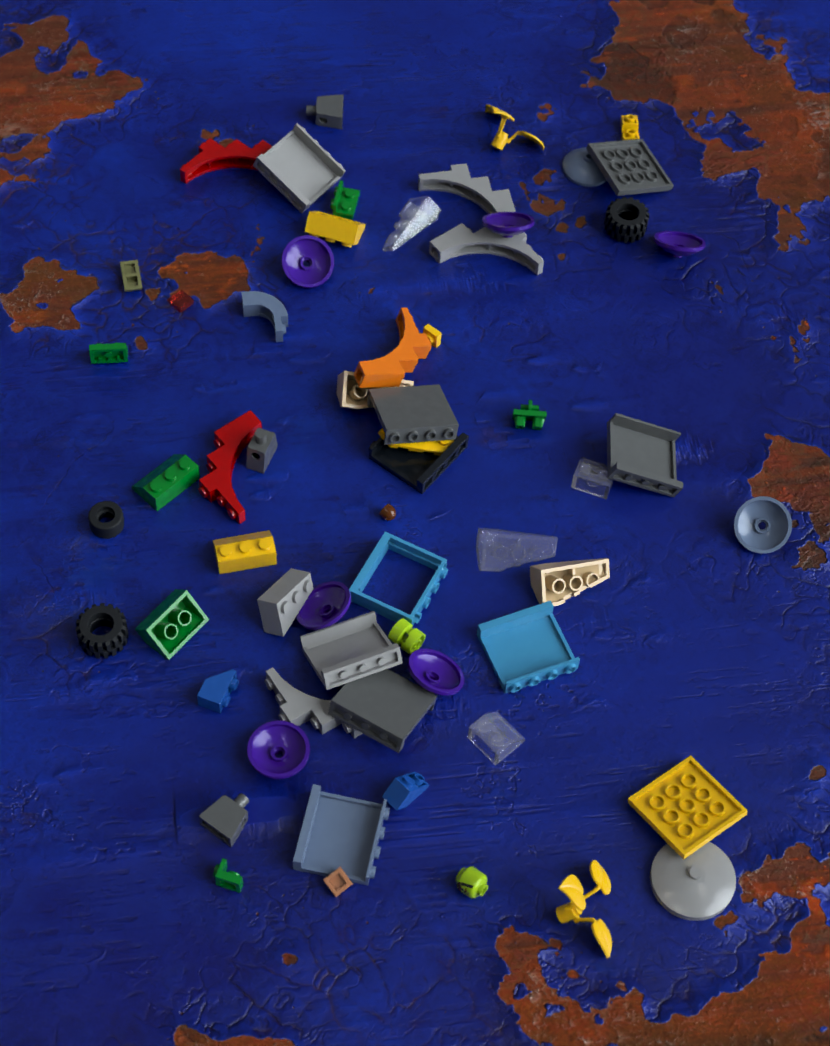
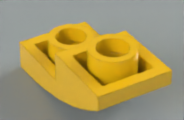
[621,114,640,140]

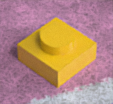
[423,324,442,348]

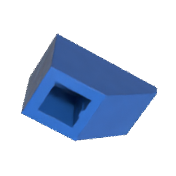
[197,669,239,713]
[382,772,429,811]

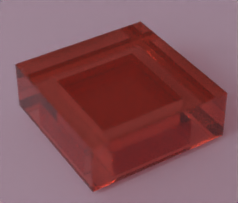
[168,290,194,313]

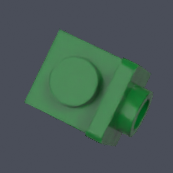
[213,858,243,893]

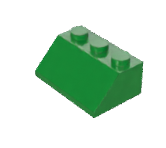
[132,454,200,511]
[135,589,209,660]

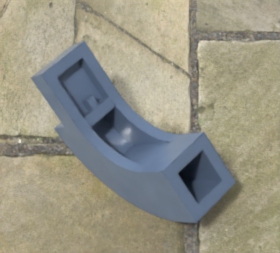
[241,291,288,342]

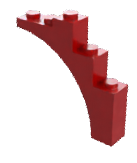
[180,138,273,184]
[198,410,262,524]

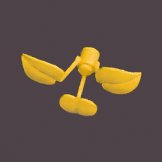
[485,104,544,151]
[556,860,612,959]

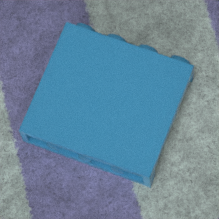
[477,600,580,694]

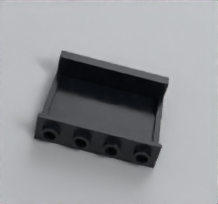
[369,433,469,494]

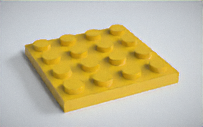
[628,755,748,860]

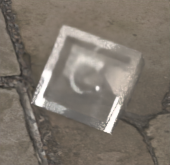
[571,457,614,499]
[467,712,525,765]

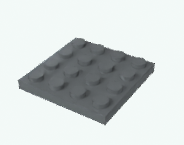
[586,139,674,196]

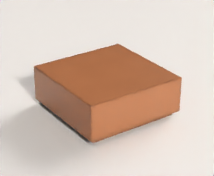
[323,866,353,897]

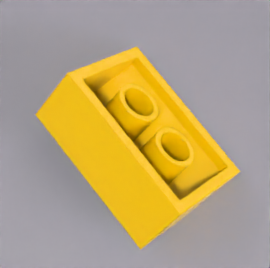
[304,211,366,247]
[212,530,277,574]

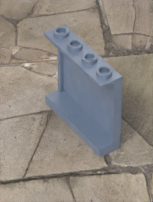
[293,784,390,885]

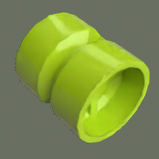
[388,618,426,655]

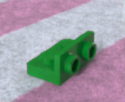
[330,181,360,220]
[89,343,128,364]

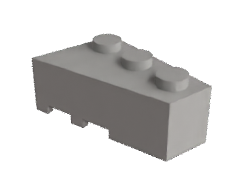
[257,568,313,637]

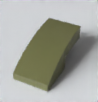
[120,260,142,292]

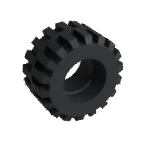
[604,197,649,243]
[76,603,129,659]

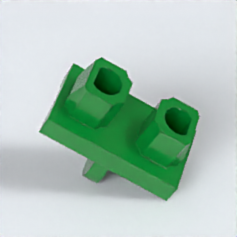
[512,399,547,430]

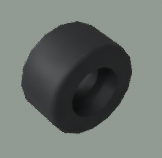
[88,501,124,539]

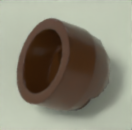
[379,504,396,521]

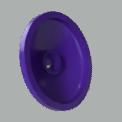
[482,212,534,238]
[654,231,706,258]
[281,235,334,288]
[296,581,351,630]
[407,649,464,696]
[247,721,310,779]

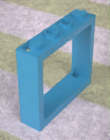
[349,532,448,625]

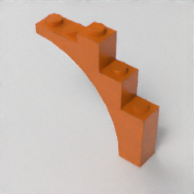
[354,308,432,388]

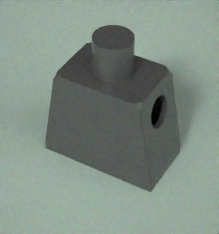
[306,95,344,129]
[246,428,278,474]
[199,793,249,847]

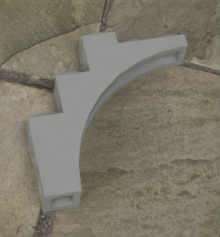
[418,163,516,214]
[429,223,544,275]
[265,667,363,738]

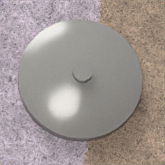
[650,842,736,921]

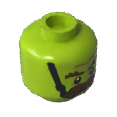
[455,866,488,899]

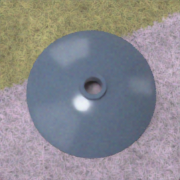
[562,147,607,187]
[734,496,792,554]

